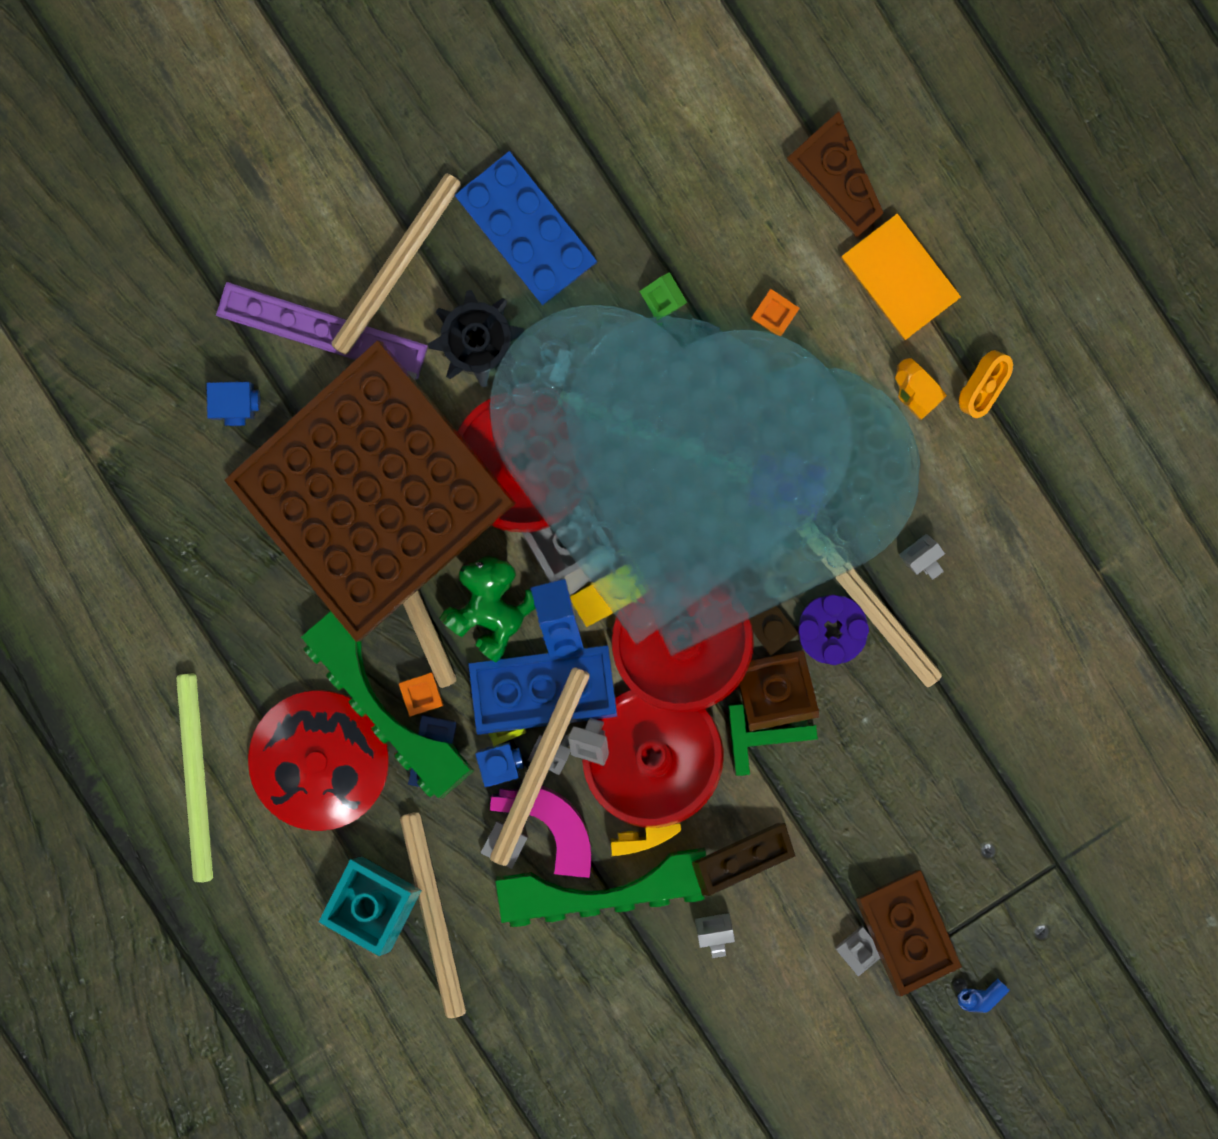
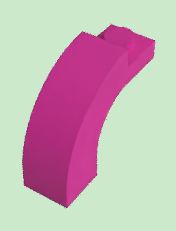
[490,786,591,878]

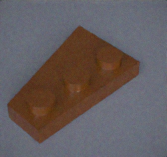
[786,111,884,238]

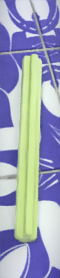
[176,673,213,882]

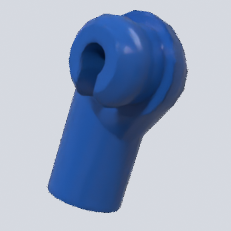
[957,978,1010,1013]

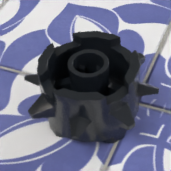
[428,290,525,387]

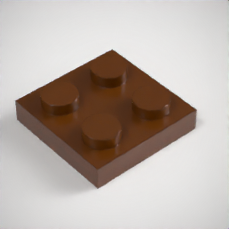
[739,650,819,731]

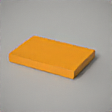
[840,214,961,341]

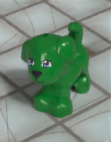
[439,555,535,663]

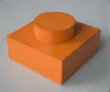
[751,289,800,338]
[399,672,444,717]

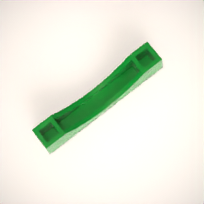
[301,611,475,798]
[496,847,706,927]

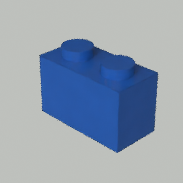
[531,579,584,657]

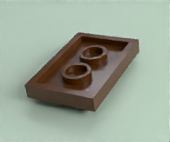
[855,870,962,997]

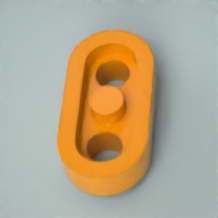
[959,350,1013,418]

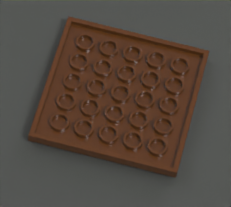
[224,340,516,642]

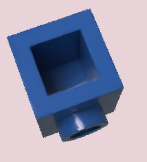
[207,382,260,426]
[475,741,524,788]

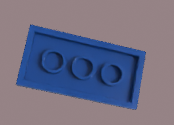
[455,151,597,306]
[469,645,617,735]

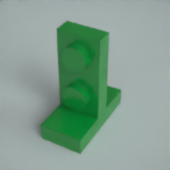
[727,702,818,776]

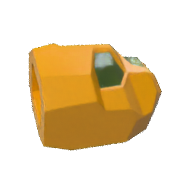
[895,358,947,420]

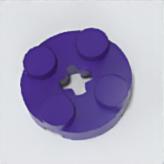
[798,595,869,665]

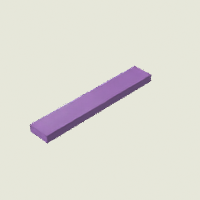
[216,282,428,380]

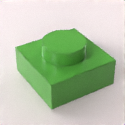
[639,272,687,321]

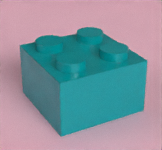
[319,857,422,956]

